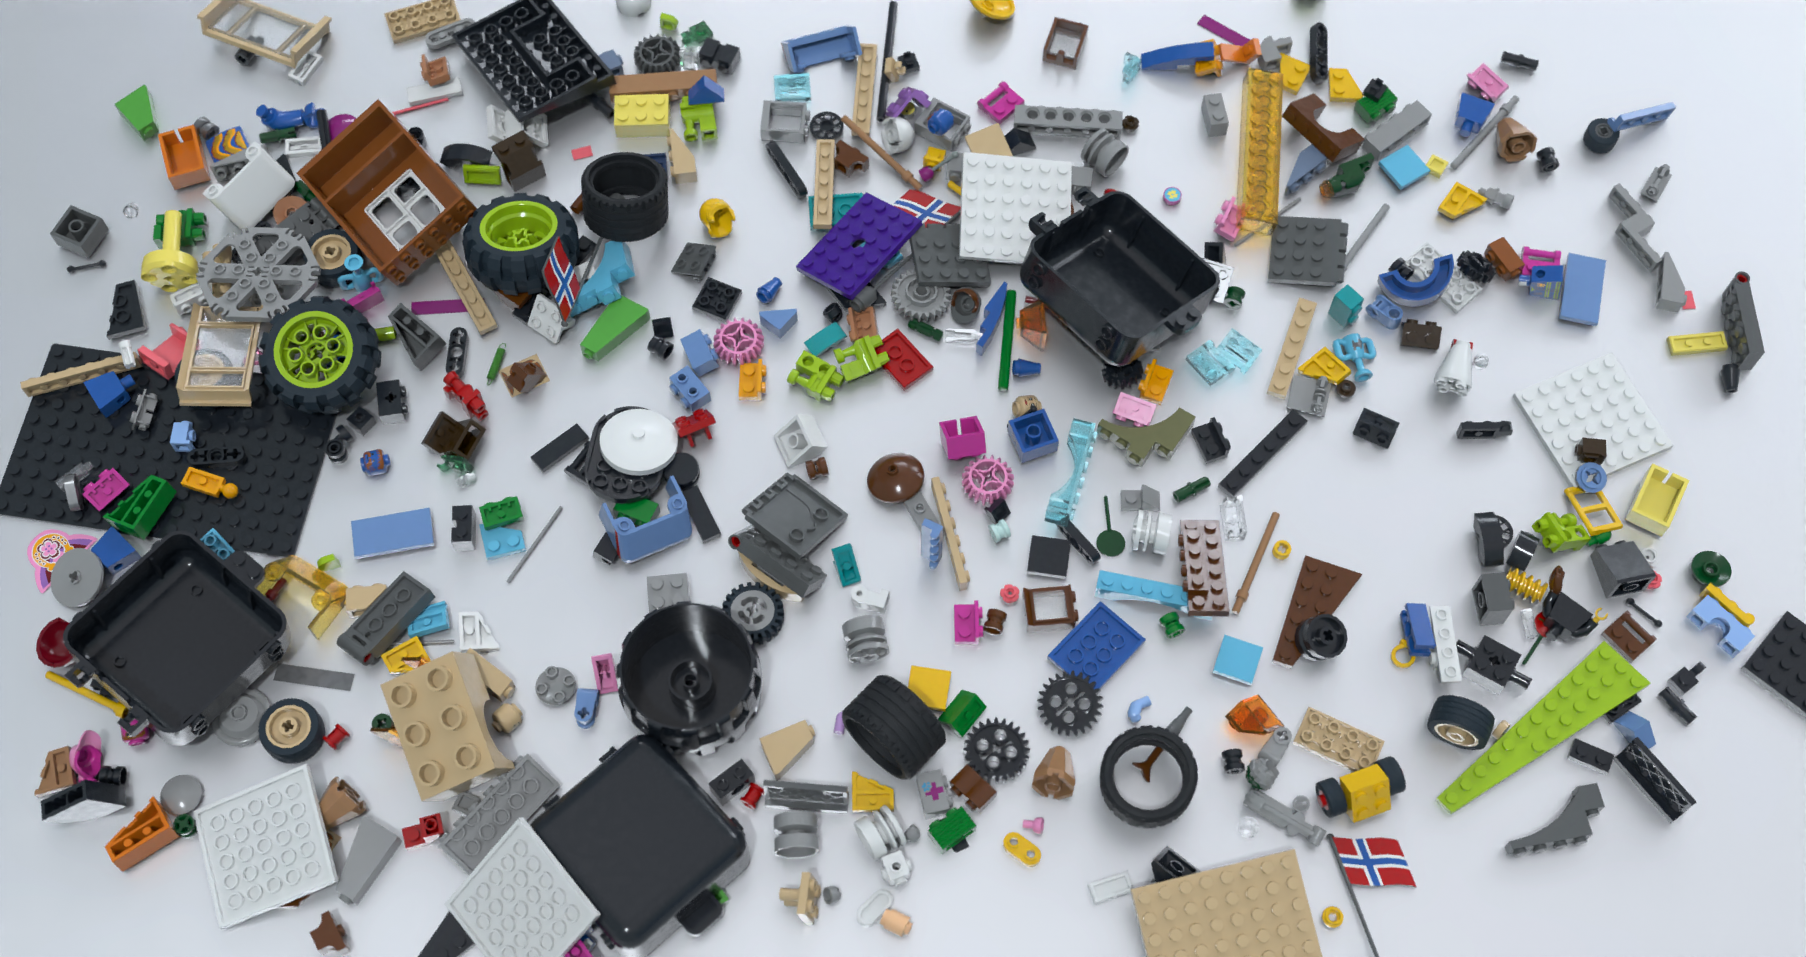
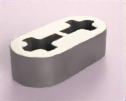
[64,474,84,512]

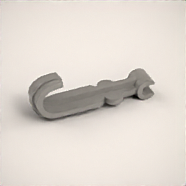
[1243,788,1327,846]

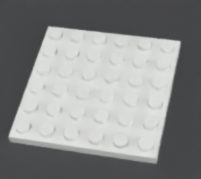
[959,152,1072,264]
[1512,352,1673,487]
[193,764,339,930]
[445,817,601,957]

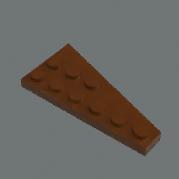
[1272,555,1362,669]

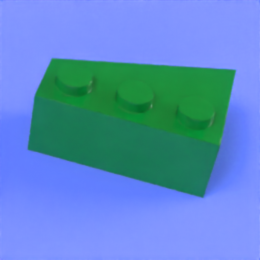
[103,475,177,540]

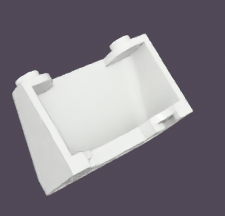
[202,141,295,231]

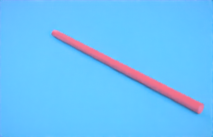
[392,97,449,115]

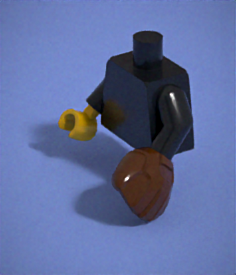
[1542,565,1608,641]

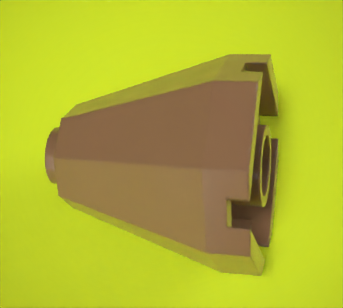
[1497,117,1537,162]
[1032,746,1076,800]
[319,776,366,830]

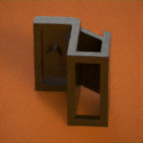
[491,130,546,192]
[421,411,486,463]

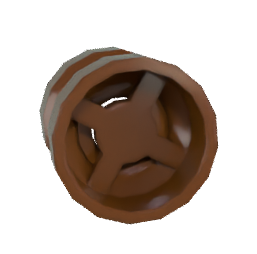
[805,457,829,480]
[983,608,1007,635]

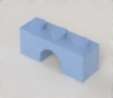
[1686,595,1755,658]

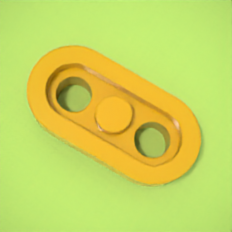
[1003,832,1041,867]

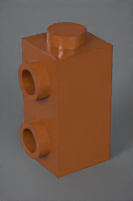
[1484,236,1525,282]

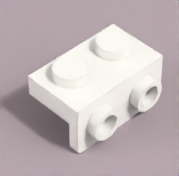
[169,282,208,316]

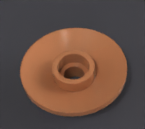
[273,196,307,225]

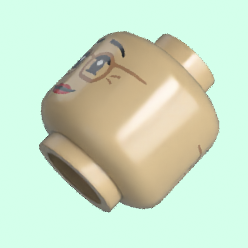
[1012,395,1042,418]

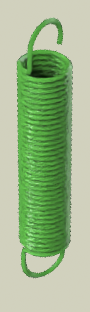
[487,343,506,385]

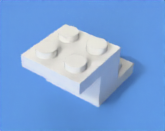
[486,105,549,148]

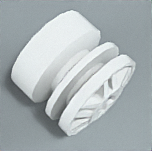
[1131,510,1172,555]
[854,805,907,861]

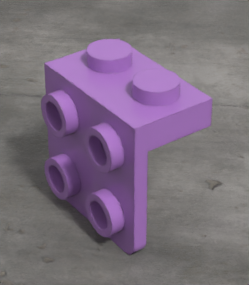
[886,87,931,118]

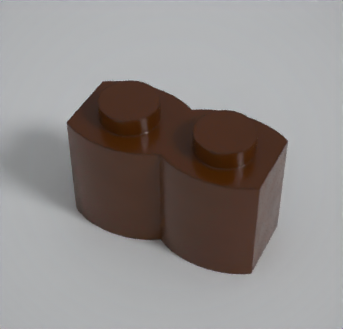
[950,764,997,813]

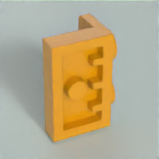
[1195,39,1223,77]
[1138,358,1174,405]
[739,359,767,400]

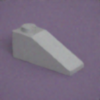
[1655,252,1687,312]

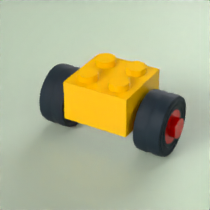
[1315,756,1406,823]

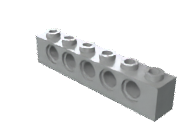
[1014,104,1123,140]

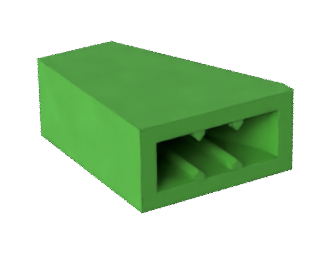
[114,84,159,141]

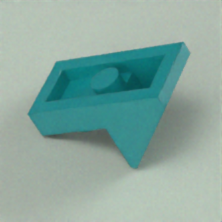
[831,543,861,587]

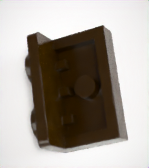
[1400,319,1442,349]

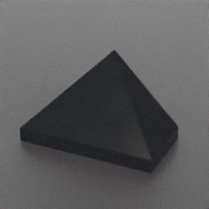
[1204,242,1226,265]

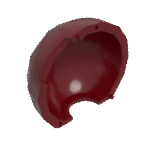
[36,617,75,668]

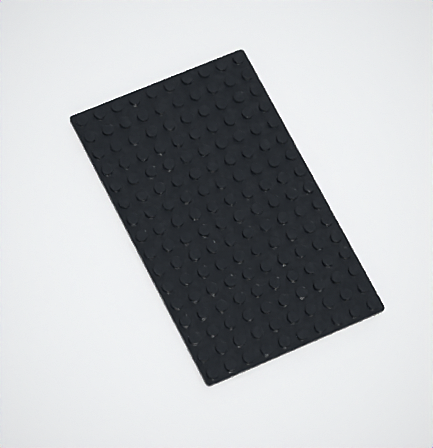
[0,343,338,559]

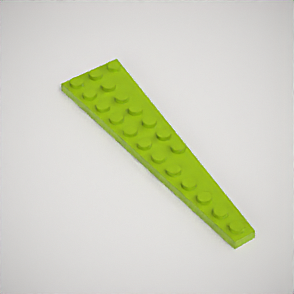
[1436,641,1651,815]

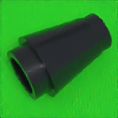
[1720,364,1740,393]

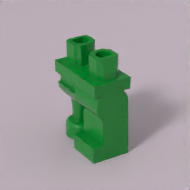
[153,208,207,249]

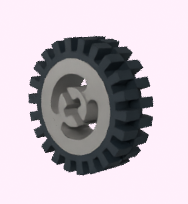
[722,582,784,646]

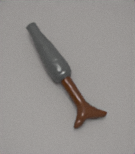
[1132,707,1193,782]

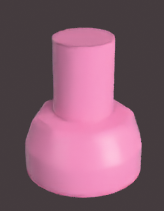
[1023,817,1044,834]

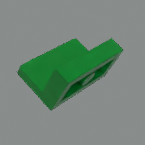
[938,690,987,737]

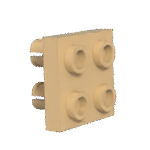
[779,872,821,925]

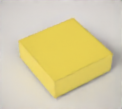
[1426,154,1449,179]

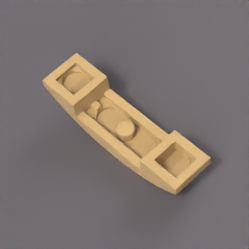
[738,551,804,602]

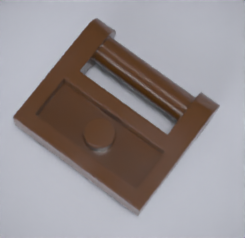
[1601,610,1657,663]

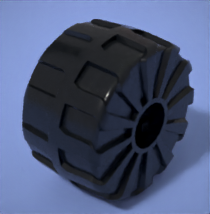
[616,601,762,756]

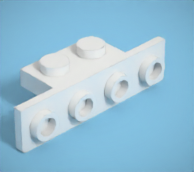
[1429,605,1462,683]

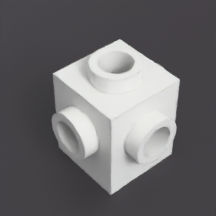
[880,850,912,886]

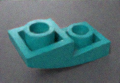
[804,322,848,357]

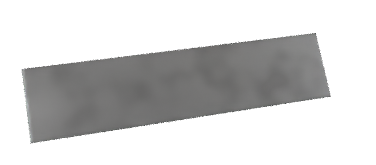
[274,663,355,691]

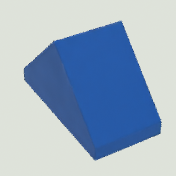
[688,75,725,105]

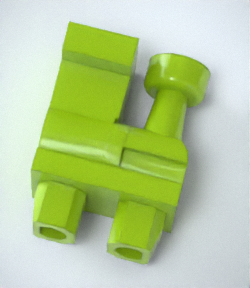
[680,96,718,142]
[833,335,890,383]
[787,350,844,402]
[1532,512,1591,553]

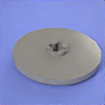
[51,548,104,607]

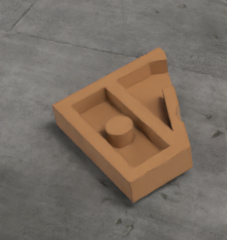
[34,746,77,798]

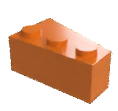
[104,796,179,872]

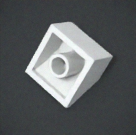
[774,414,828,468]

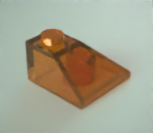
[1016,300,1047,351]
[1225,694,1285,735]

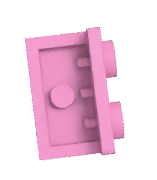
[1467,63,1509,103]
[1213,196,1247,242]
[1112,392,1157,427]

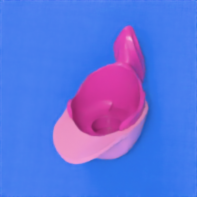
[69,730,102,782]

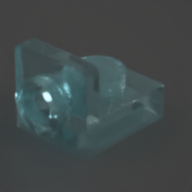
[1122,52,1141,84]

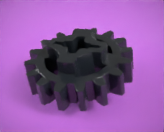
[1456,250,1496,284]
[1102,359,1144,390]

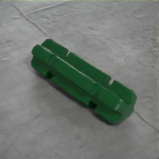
[908,318,943,341]

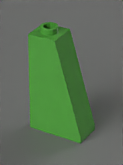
[580,295,650,361]

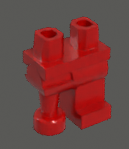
[443,371,489,422]

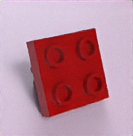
[672,408,716,447]

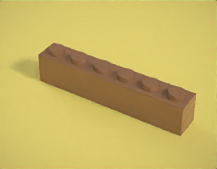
[609,69,717,104]

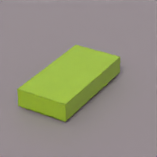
[463,164,502,185]

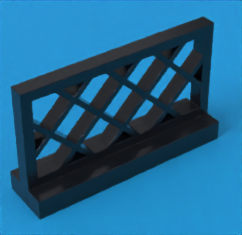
[1613,737,1697,824]

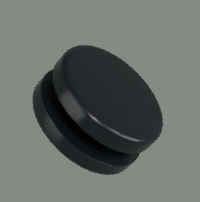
[663,452,700,491]

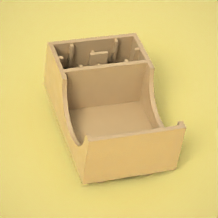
[380,651,515,801]

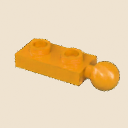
[181,467,238,499]

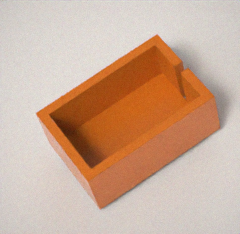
[158,124,211,190]

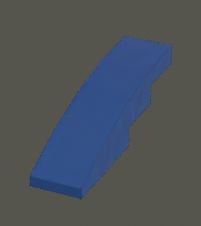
[1141,42,1214,71]
[976,281,1007,356]

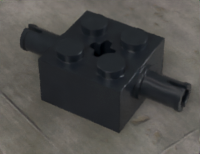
[1456,635,1532,695]

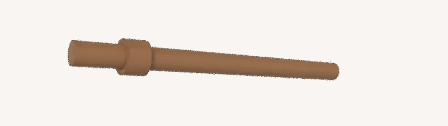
[841,115,923,191]
[1231,512,1280,615]

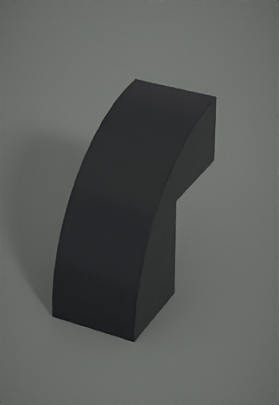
[440,143,493,169]
[1473,512,1504,567]

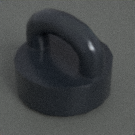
[823,302,843,323]
[334,424,353,443]

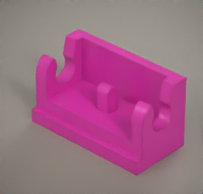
[341,281,385,313]

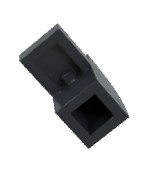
[1506,530,1540,571]

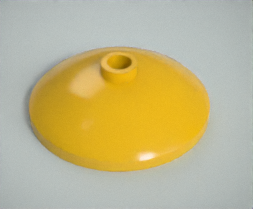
[970,0,1015,20]

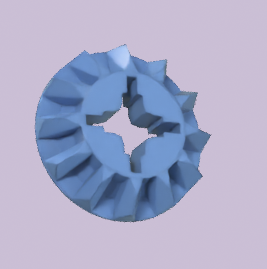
[1575,462,1607,493]

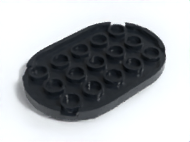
[584,406,664,504]

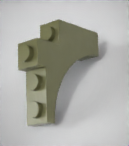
[1097,407,1196,467]

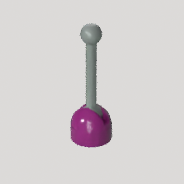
[919,151,959,182]

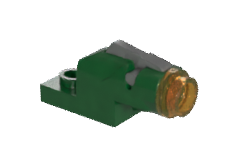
[1319,153,1375,198]

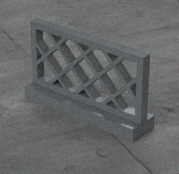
[763,780,849,814]

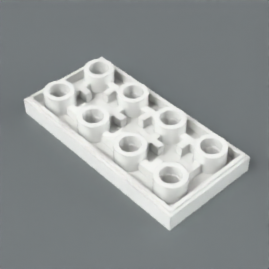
[1405,242,1482,314]

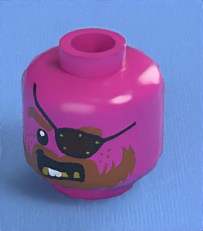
[120,719,150,746]

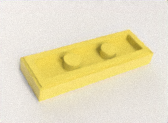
[1666,331,1728,356]

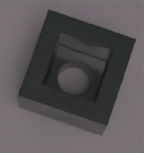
[346,406,376,436]

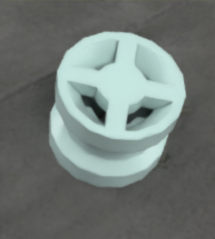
[988,519,1011,543]

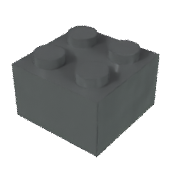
[50,205,109,258]
[1472,572,1515,626]

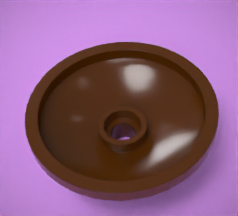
[867,453,925,504]

